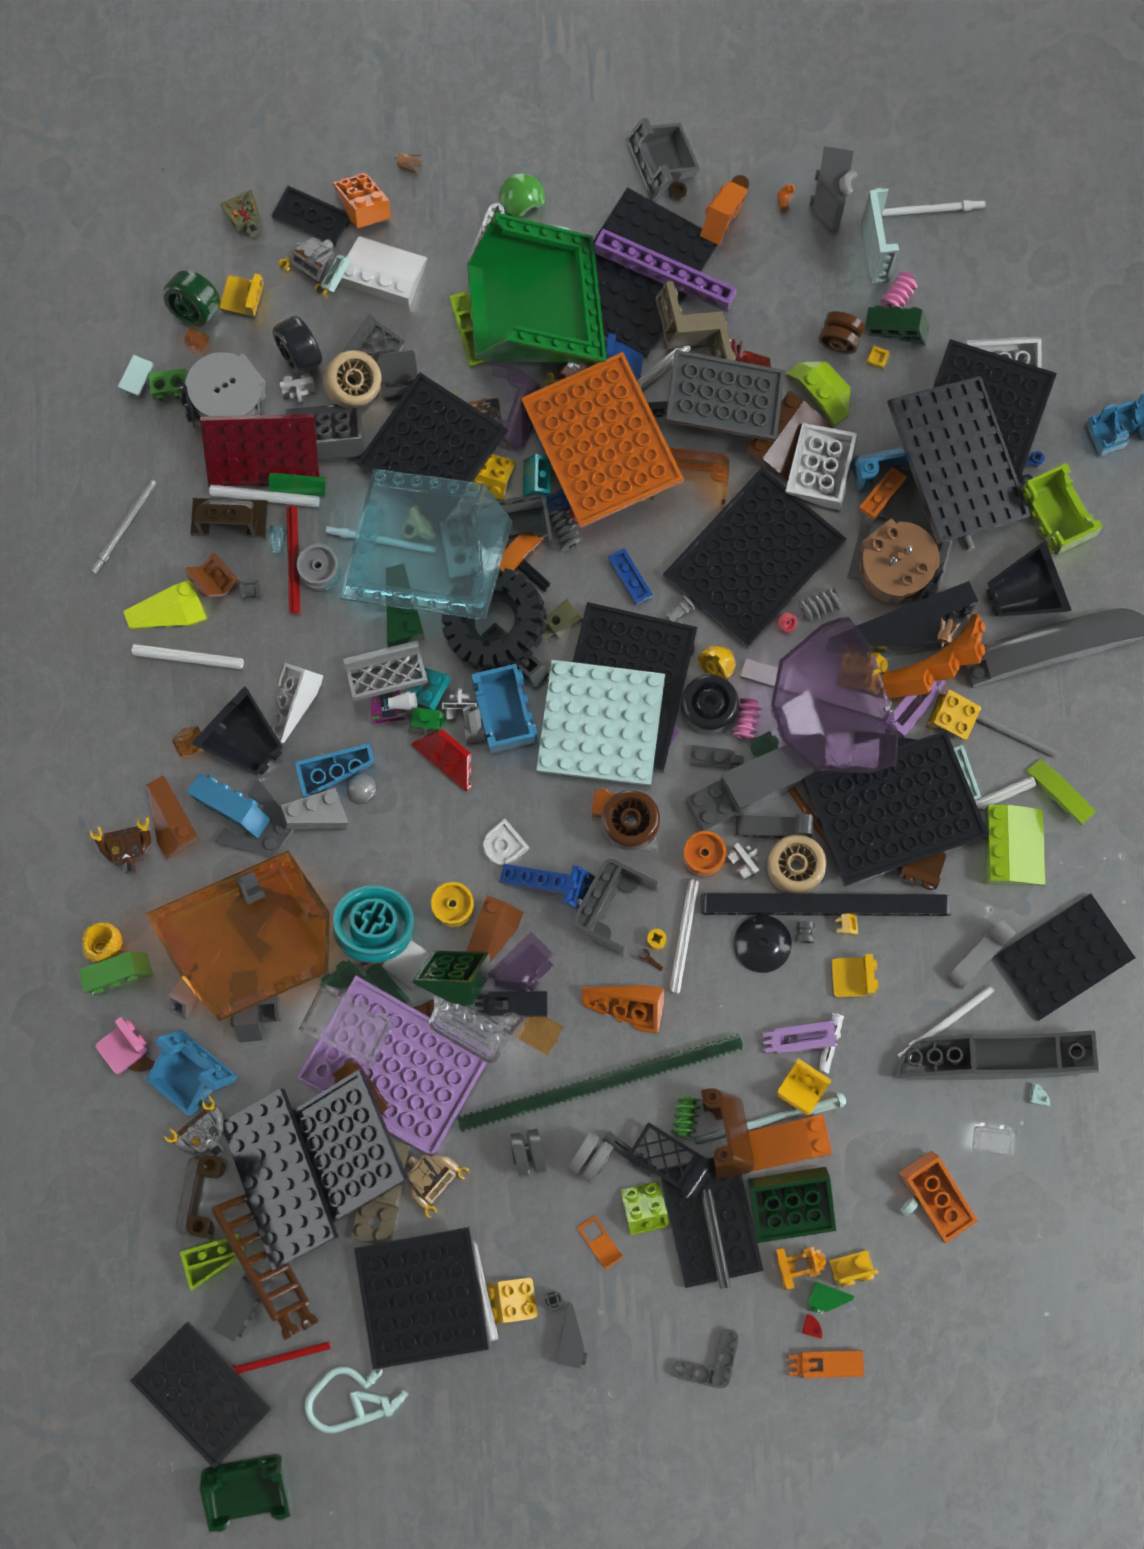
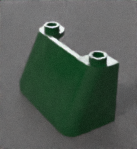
[199,1454,291,1532]

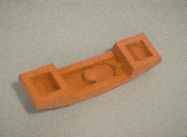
[487,532,544,573]

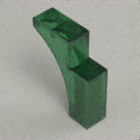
[319,960,411,1004]

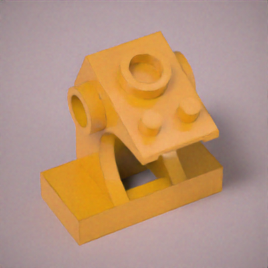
[775,1247,826,1290]

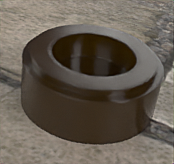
[669,182,687,201]

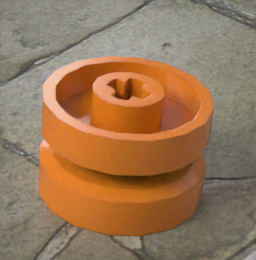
[683,831,727,878]

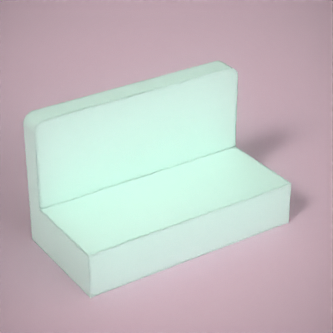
[118,355,153,396]

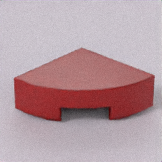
[802,1314,822,1339]

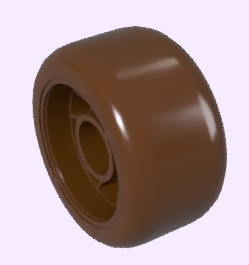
[602,790,660,851]

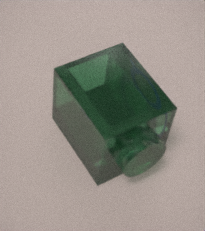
[748,731,780,758]

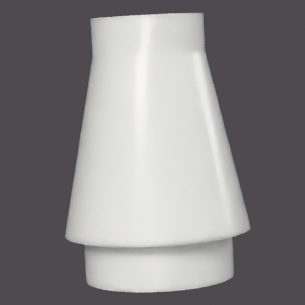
[388,691,417,710]

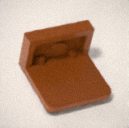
[184,553,239,597]

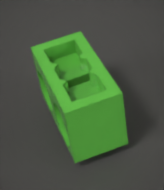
[149,368,188,401]

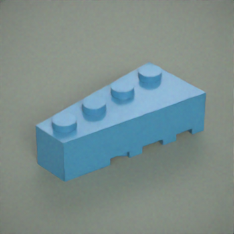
[295,743,375,798]

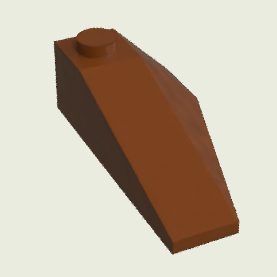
[147,775,201,859]
[466,895,524,962]

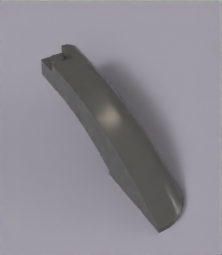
[966,608,1144,688]
[896,1030,1099,1080]

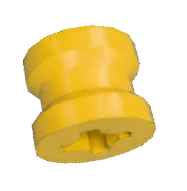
[647,929,667,950]

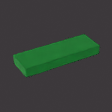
[269,473,326,496]

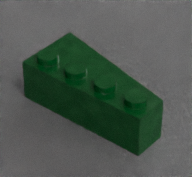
[386,563,425,648]

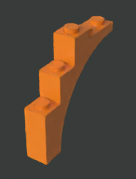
[880,613,985,699]

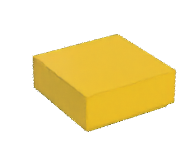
[866,345,890,370]

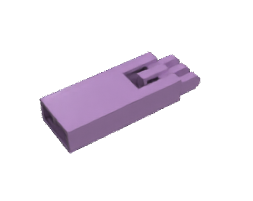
[884,681,946,737]
[762,1021,838,1054]

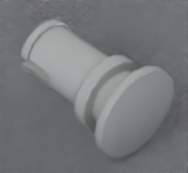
[665,595,695,622]

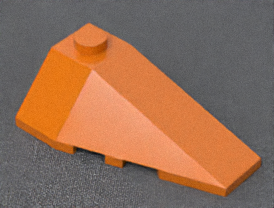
[582,985,664,1033]

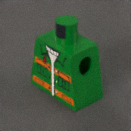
[408,708,446,735]

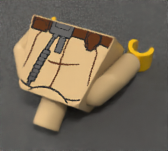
[407,1155,469,1218]

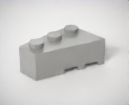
[279,788,349,829]

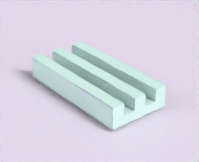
[321,254,351,292]

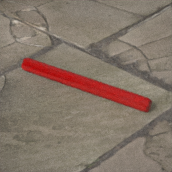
[286,506,300,614]

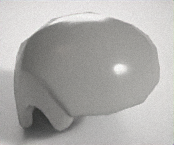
[347,773,376,804]

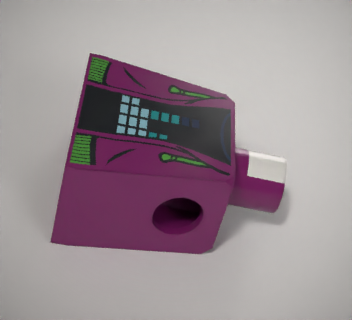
[371,678,408,725]

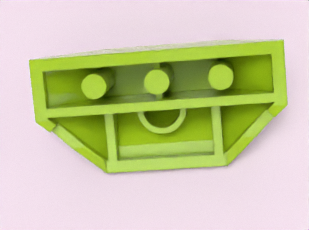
[785,361,851,427]

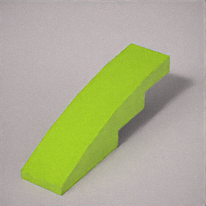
[449,291,487,366]
[1026,759,1096,825]

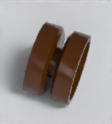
[818,311,865,354]

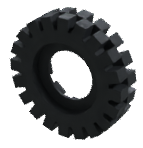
[442,567,547,671]

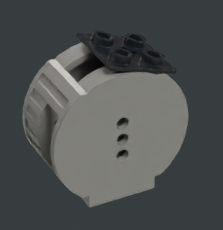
[179,352,265,428]

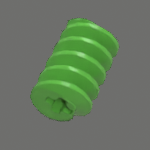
[671,1096,702,1140]

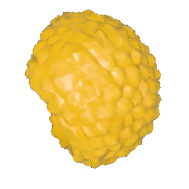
[81,922,123,963]

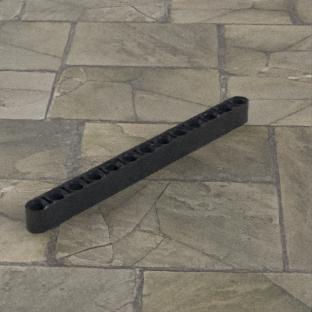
[701,893,952,916]

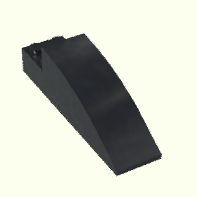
[826,581,978,657]

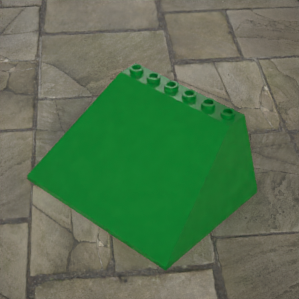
[467,212,607,363]

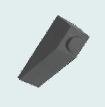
[556,1303,587,1368]

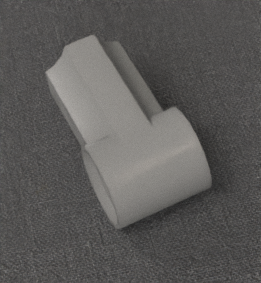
[463,704,485,744]

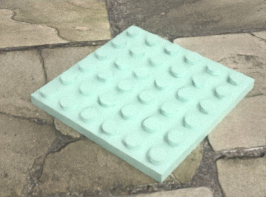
[536,660,665,786]

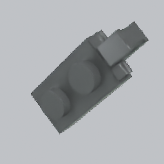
[690,745,744,770]

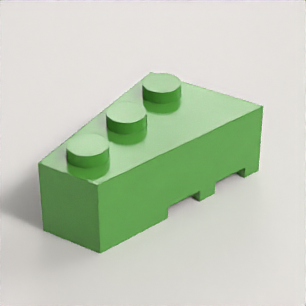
[78,951,153,995]

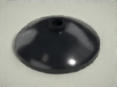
[733,915,792,973]

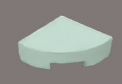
[1029,1083,1050,1107]

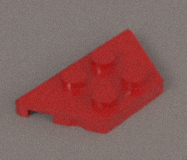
[411,729,471,791]

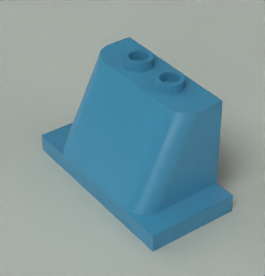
[146,1029,238,1116]

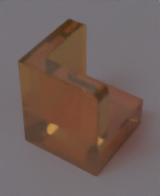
[172,726,201,756]

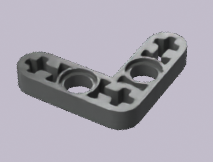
[672,1329,738,1388]

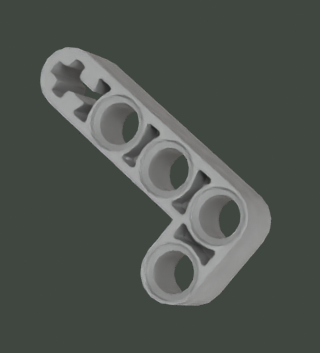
[948,919,1016,989]

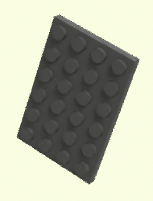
[665,350,785,442]

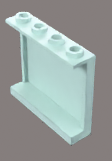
[861,188,899,284]

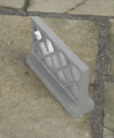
[343,641,428,701]

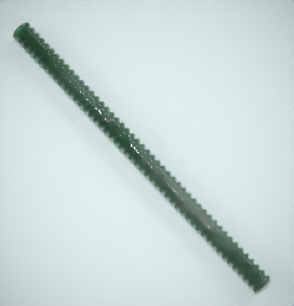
[457,1033,744,1133]

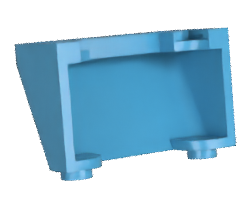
[851,446,911,493]

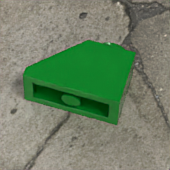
[807,1282,854,1314]

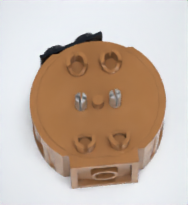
[859,518,944,604]

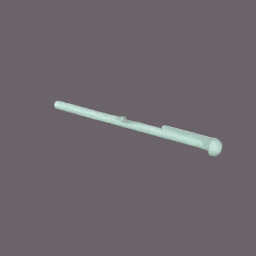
[694,1093,846,1145]

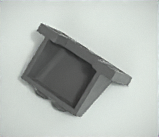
[626,118,700,201]

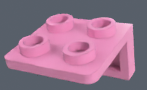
[96,1017,149,1075]

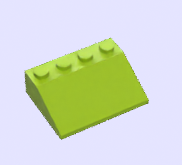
[985,805,1045,885]

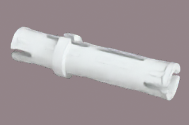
[816,1013,844,1073]

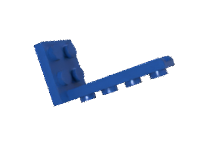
[499,864,595,911]

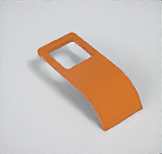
[578,1216,623,1270]

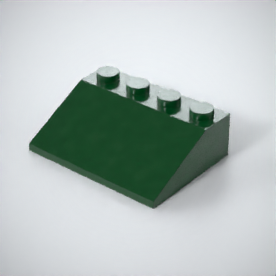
[413,951,491,1006]
[748,1167,836,1243]

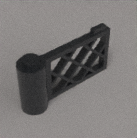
[627,1122,715,1200]

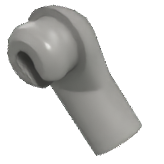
[839,169,857,196]

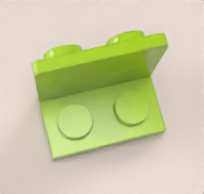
[620,1181,669,1236]

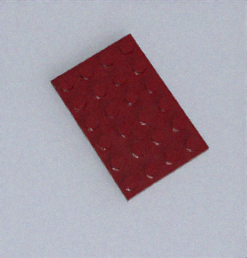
[200,414,320,486]

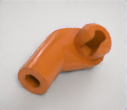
[777,184,795,211]

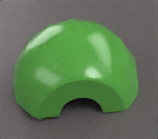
[499,173,546,218]

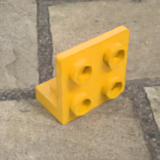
[220,273,264,317]
[926,689,981,740]
[829,1250,878,1287]

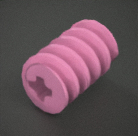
[880,271,917,308]
[731,698,762,740]

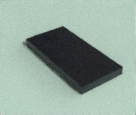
[271,186,351,247]

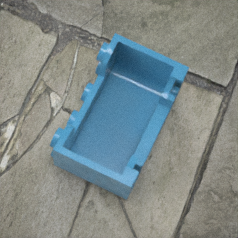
[471,664,538,754]

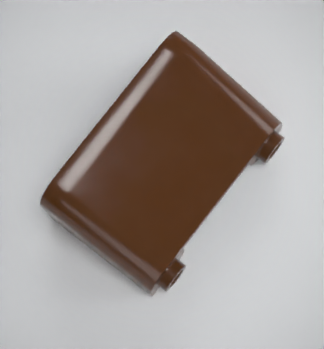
[701,1088,754,1179]

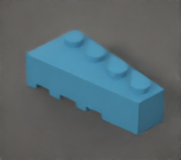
[187,773,271,839]

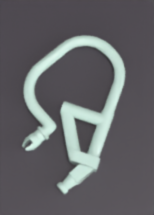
[305,1367,409,1434]

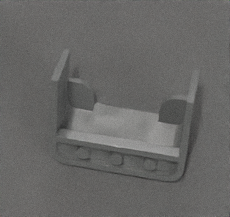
[809,146,854,231]
[471,494,553,552]
[574,859,659,956]

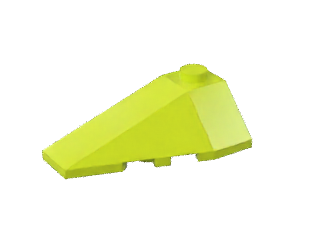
[123,580,207,629]

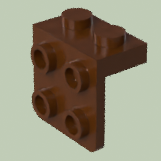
[898,853,946,890]

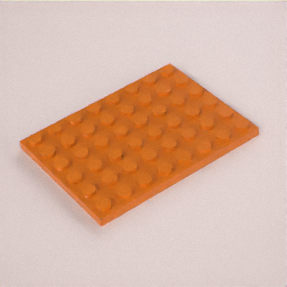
[521,352,684,528]

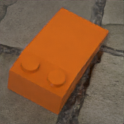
[749,1115,832,1171]
[899,1151,978,1243]

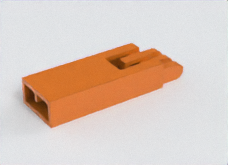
[787,1351,864,1378]

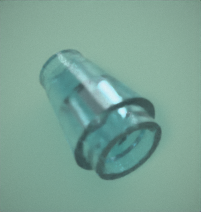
[268,525,287,553]

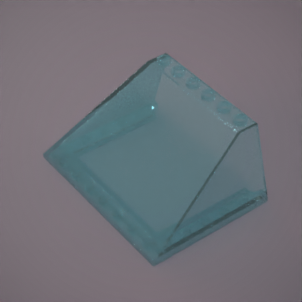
[339,469,512,620]

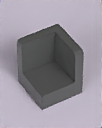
[235,871,266,905]
[258,995,281,1023]

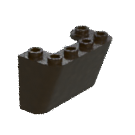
[175,1155,228,1240]

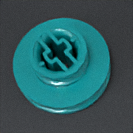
[333,885,414,963]

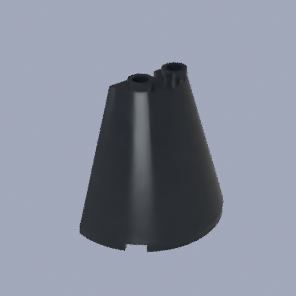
[986,541,1072,617]
[192,686,283,775]

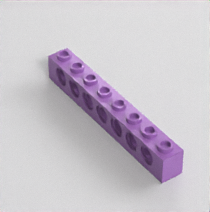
[595,229,737,312]

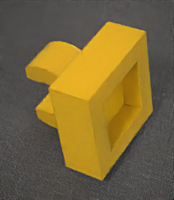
[835,913,858,936]

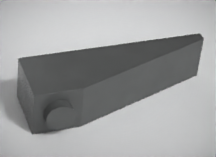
[481,622,549,688]

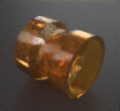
[184,326,210,351]

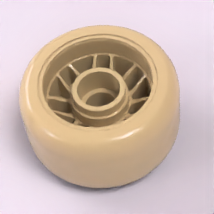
[323,350,382,409]
[767,835,826,894]

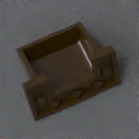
[190,498,268,538]

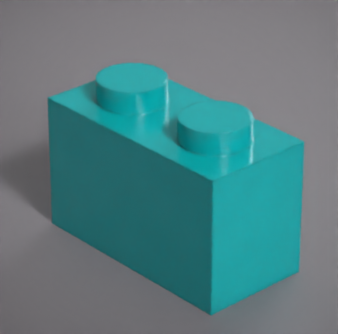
[523,454,551,496]

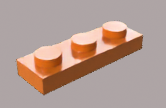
[859,467,907,520]

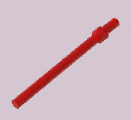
[231,1341,331,1373]

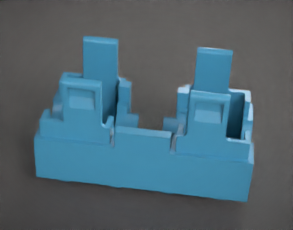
[1085,393,1144,456]

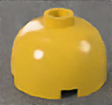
[698,645,736,680]

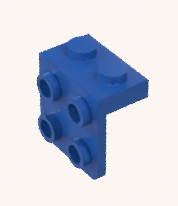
[604,334,643,380]

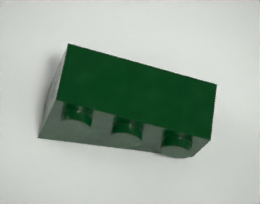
[865,306,929,345]

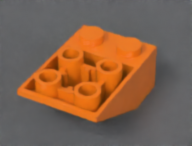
[333,173,390,229]

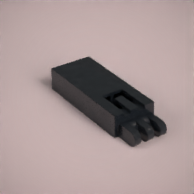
[475,991,547,1017]

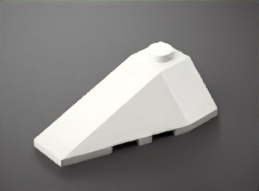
[272,662,323,743]

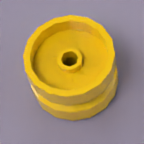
[431,882,475,928]

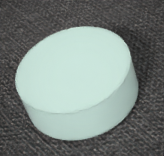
[900,1196,919,1216]

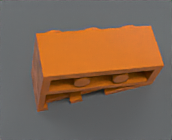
[700,181,748,245]

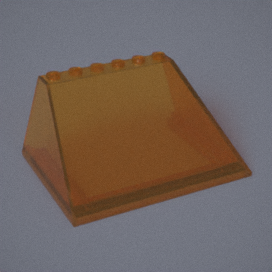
[145,850,330,1021]

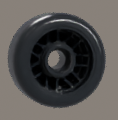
[272,316,323,375]
[681,674,739,734]

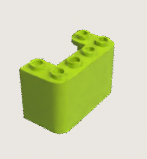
[1022,462,1103,555]

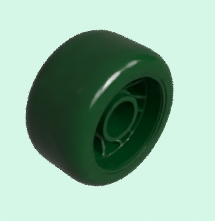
[162,270,221,327]

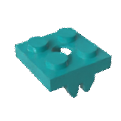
[408,667,452,710]

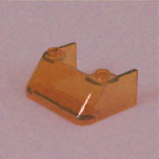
[650,447,730,509]

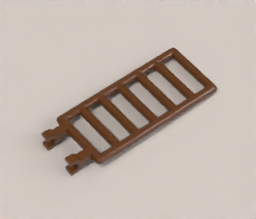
[212,1194,319,1340]

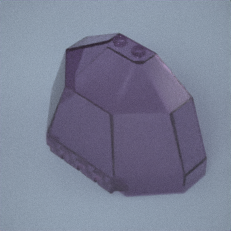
[771,617,898,773]

